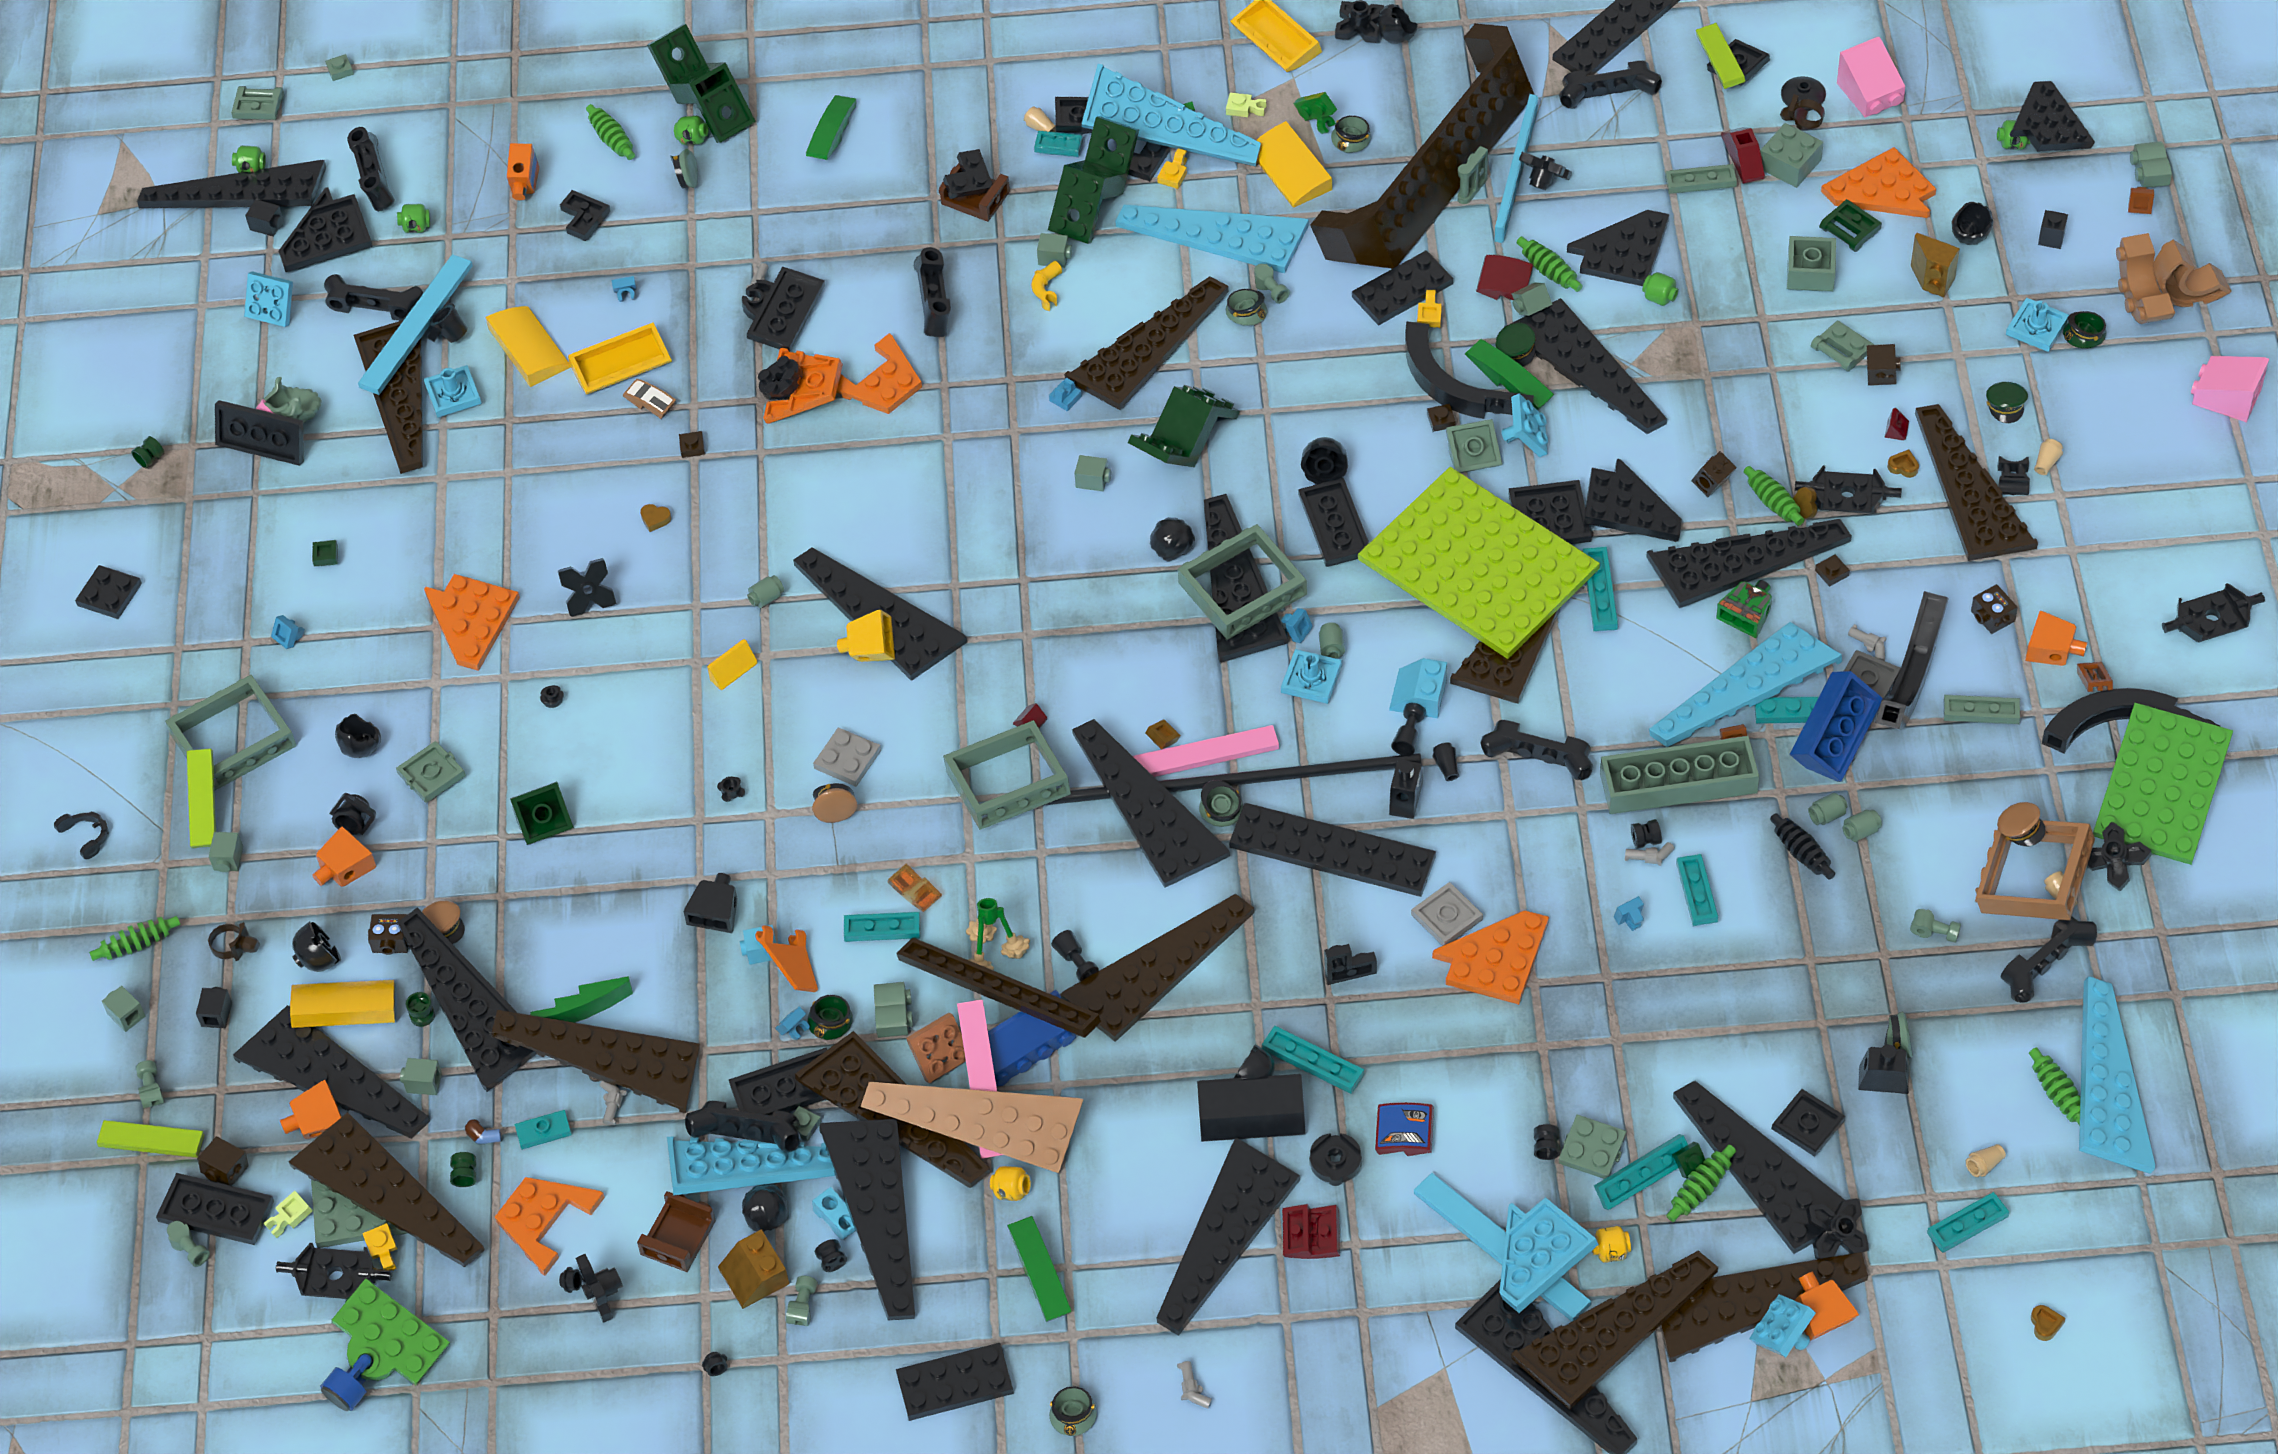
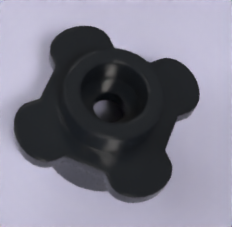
[717,776,745,802]

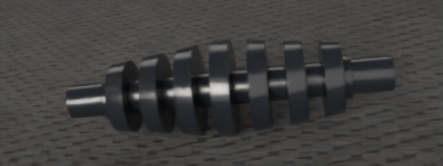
[1770,813,1836,880]

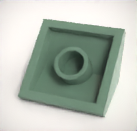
[1446,419,1502,473]

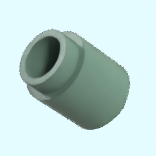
[747,575,784,608]
[1319,622,1345,659]
[1808,792,1847,825]
[1842,810,1882,842]

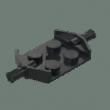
[1795,465,1902,514]
[2162,583,2265,642]
[276,1243,392,1299]

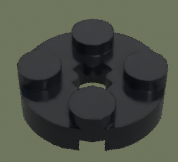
[758,356,803,400]
[1309,1133,1362,1186]

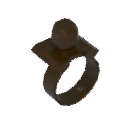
[1780,94,1825,130]
[208,922,260,961]

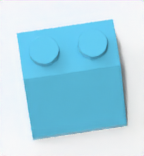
[1389,658,1447,718]

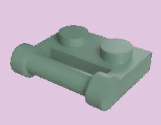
[231,86,284,120]
[1457,146,1488,205]
[1811,320,1874,371]

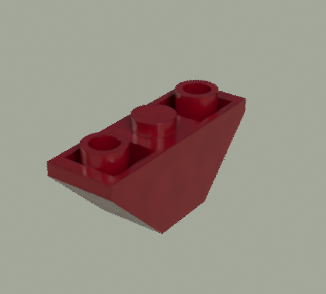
[1721,127,1765,184]

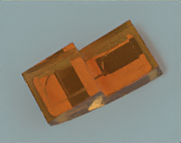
[888,863,942,912]

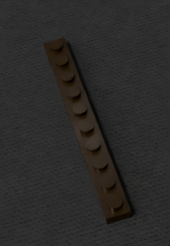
[896,938,1101,1038]

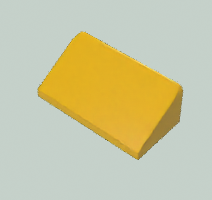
[707,639,757,690]

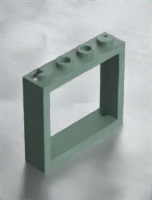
[1177,524,1307,640]
[165,675,296,790]
[943,720,1071,830]

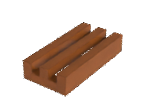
[2077,662,2113,692]

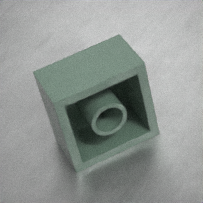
[1760,123,1823,188]
[1787,236,1836,291]

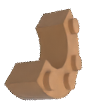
[2116,233,2175,324]
[2153,239,2232,307]

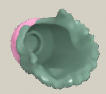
[256,377,322,423]

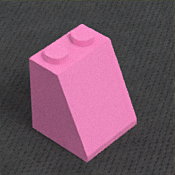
[1837,36,1905,118]
[2191,356,2269,422]

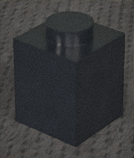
[245,199,284,237]
[2038,210,2068,249]
[196,987,232,1029]

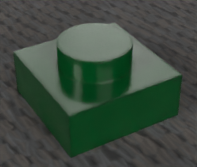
[312,540,338,567]
[1672,1142,1706,1179]

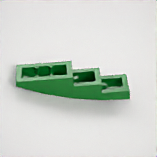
[806,95,856,160]
[1465,339,1554,410]
[530,976,633,1023]
[1007,1216,1072,1322]

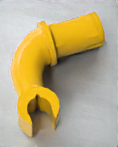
[1031,260,1062,311]

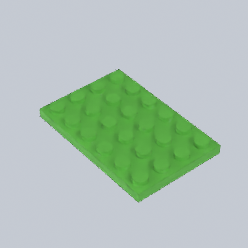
[2093,703,2233,865]

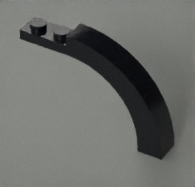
[1405,321,1534,419]
[1875,591,1949,730]
[2042,688,2221,754]

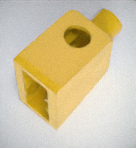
[837,610,895,662]

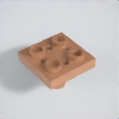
[906,1013,966,1083]

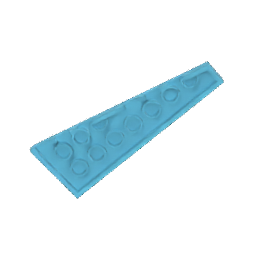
[1082,64,1261,167]
[1115,205,1309,273]
[2079,976,2155,1174]
[667,1136,835,1195]

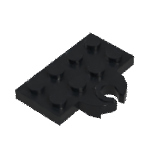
[742,266,825,352]

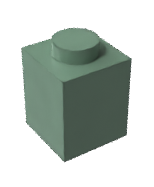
[1037,233,1072,268]
[1512,282,1552,316]
[1074,455,1111,491]
[209,832,243,872]
[102,985,146,1032]
[400,1058,442,1095]

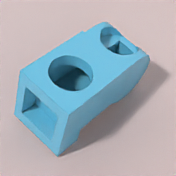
[812,1187,856,1240]

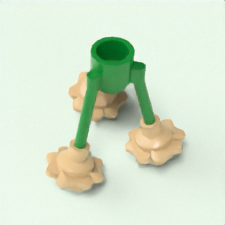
[966,898,1030,970]

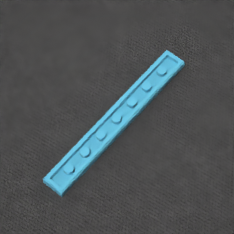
[1495,94,1538,243]
[358,254,473,395]
[1414,1173,1591,1322]

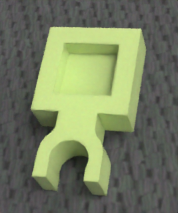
[1226,93,1267,117]
[263,1191,313,1238]

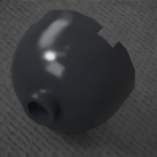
[1301,437,1348,484]
[292,921,341,972]
[1234,1044,1275,1079]

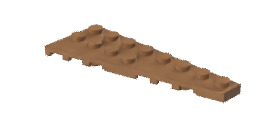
[861,1082,1084,1173]

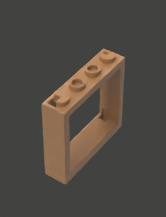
[1975,820,2095,920]

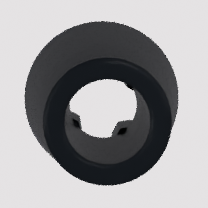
[1432,742,1459,781]

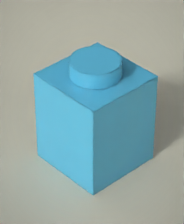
[740,925,776,965]

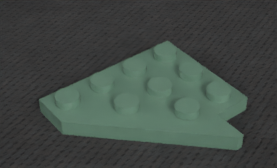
[311,1180,407,1248]

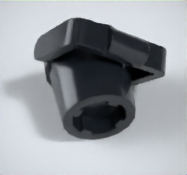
[427,303,468,343]
[329,793,376,835]

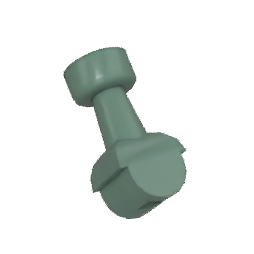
[1254,264,1290,304]
[1910,909,1961,943]
[136,1060,165,1109]
[167,1221,210,1267]
[786,1276,818,1326]

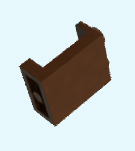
[939,163,1010,222]
[637,1191,716,1272]

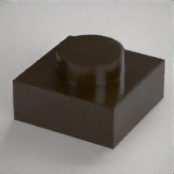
[1427,404,1456,432]
[679,431,705,458]
[1815,554,1850,587]

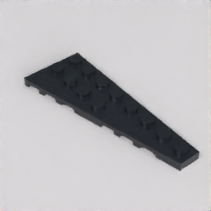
[137,160,326,208]
[1504,298,1667,434]
[1204,494,1288,663]
[1646,519,1852,608]
[793,547,967,681]
[1072,719,1230,888]
[398,907,536,1092]
[233,1005,430,1139]
[1673,1081,1845,1254]
[819,1119,915,1321]
[1156,1137,1300,1336]
[1455,1279,1637,1454]

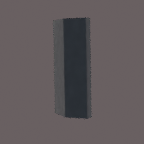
[1197,1074,1305,1142]

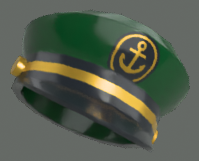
[2063,311,2106,348]
[1495,323,1536,367]
[1986,382,2028,423]
[807,995,853,1040]

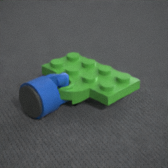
[320,1279,450,1411]

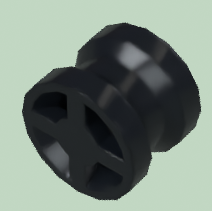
[814,1239,847,1272]

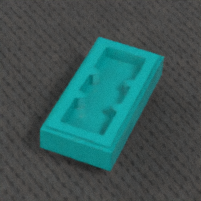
[1034,131,1083,157]
[515,1110,572,1150]

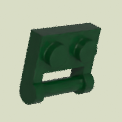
[1819,199,1882,252]

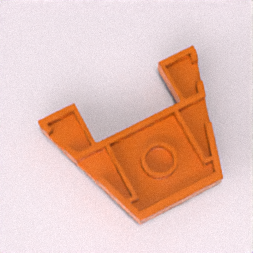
[836,333,922,414]
[763,348,843,424]
[495,1177,605,1276]

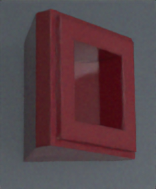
[1884,408,1909,440]
[1013,703,1047,728]

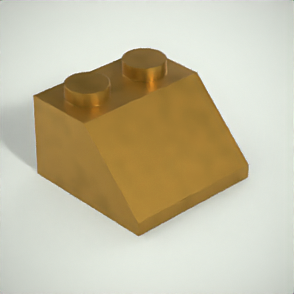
[1911,233,1960,297]
[718,1229,789,1309]

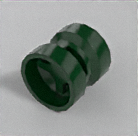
[131,436,165,469]
[406,992,435,1027]
[450,1152,476,1187]

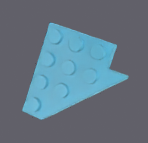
[1499,1197,1599,1313]

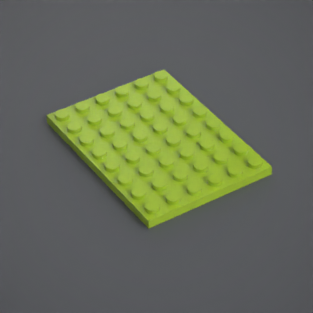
[1358,467,1600,659]

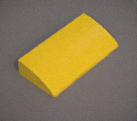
[1230,0,1322,72]
[1256,121,1332,208]
[485,306,571,387]
[568,322,672,395]
[290,980,395,1028]

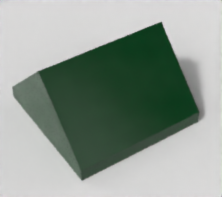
[510,781,574,845]

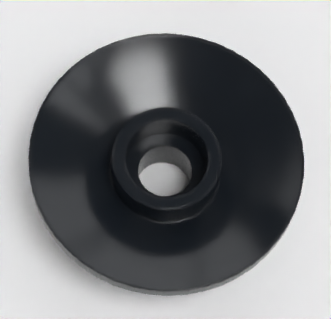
[1781,76,1826,111]

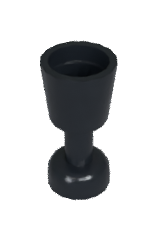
[1391,703,1426,755]
[1051,930,1099,981]

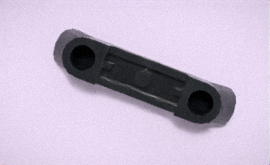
[1559,60,1662,109]
[347,127,395,212]
[913,247,951,337]
[324,274,423,321]
[1480,720,1593,780]
[2000,916,2097,1003]
[685,1101,801,1153]

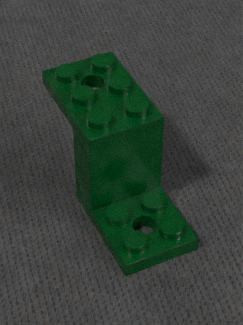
[647,24,756,143]
[1048,116,1139,244]
[1128,385,1240,467]

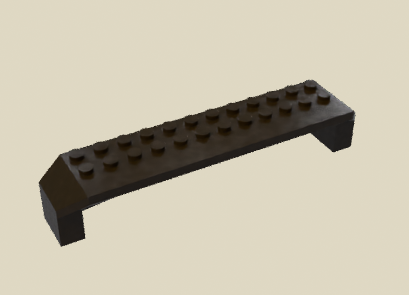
[1310,23,1535,269]

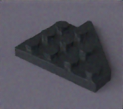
[2009,81,2095,152]
[279,187,373,272]
[1567,210,1669,286]
[1584,459,1682,542]

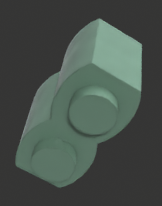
[2130,141,2172,188]
[874,982,913,1038]

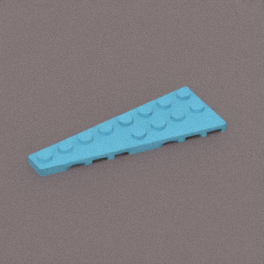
[1649,622,1842,747]

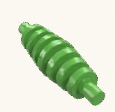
[586,104,635,160]
[1516,236,1583,292]
[1743,466,1804,526]
[89,916,181,961]
[2029,1047,2081,1126]
[1666,1144,1736,1222]

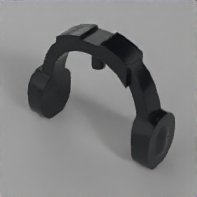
[54,811,109,859]

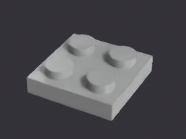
[813,727,881,787]
[1411,882,1483,946]

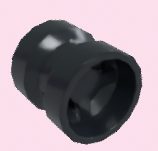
[1630,819,1662,849]
[1534,1124,1560,1160]

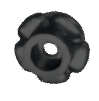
[540,685,564,708]
[559,1267,582,1293]
[702,1352,728,1376]

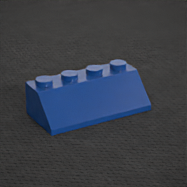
[1789,671,1883,782]
[988,990,1076,1087]

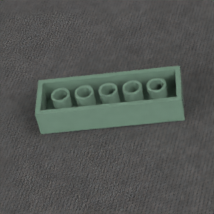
[1600,736,1759,814]

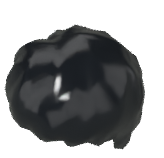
[1377,4,1418,44]
[1951,202,1993,245]
[1149,517,1195,562]
[335,713,381,758]
[742,1184,789,1232]

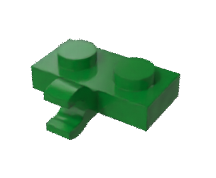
[1293,92,1337,134]

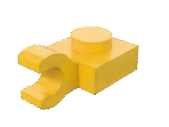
[1157,148,1187,189]
[1417,290,1442,328]
[362,1223,398,1271]

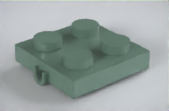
[396,741,466,803]
[1559,1114,1626,1179]

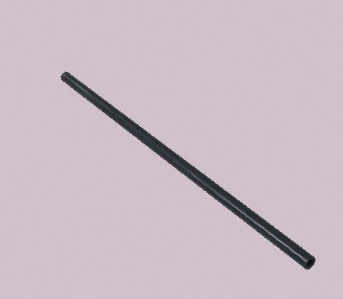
[1042,753,1422,806]

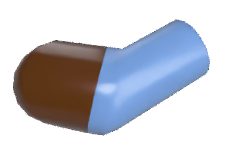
[465,1119,501,1144]

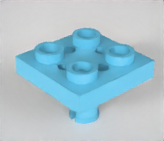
[244,271,293,327]
[2006,298,2069,352]
[423,365,482,418]
[1501,394,1548,457]
[1281,649,1342,704]
[1749,1294,1816,1357]

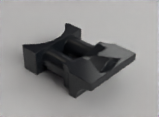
[1997,456,2030,496]

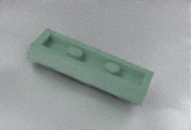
[1665,164,1737,194]
[1943,695,2020,724]

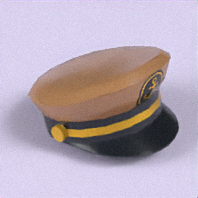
[812,783,857,823]
[1997,802,2046,846]
[422,901,465,944]

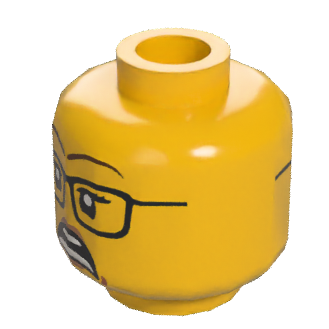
[1592,1226,1631,1263]

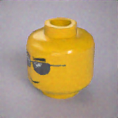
[990,1166,1031,1201]

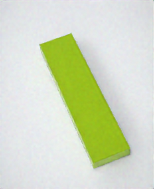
[1696,23,1745,89]
[187,749,216,848]
[96,1120,205,1158]

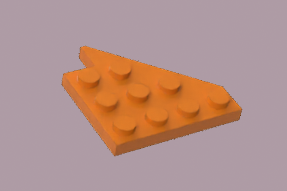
[1821,147,1936,218]
[1432,910,1549,1005]

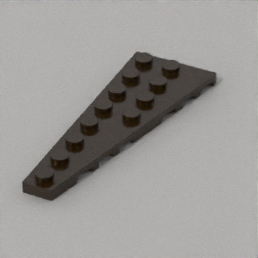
[1915,404,2038,561]
[1060,894,1255,1042]
[492,1010,700,1113]
[795,1031,990,1188]

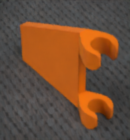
[755,925,818,992]

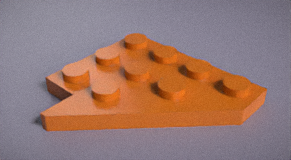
[424,574,520,671]

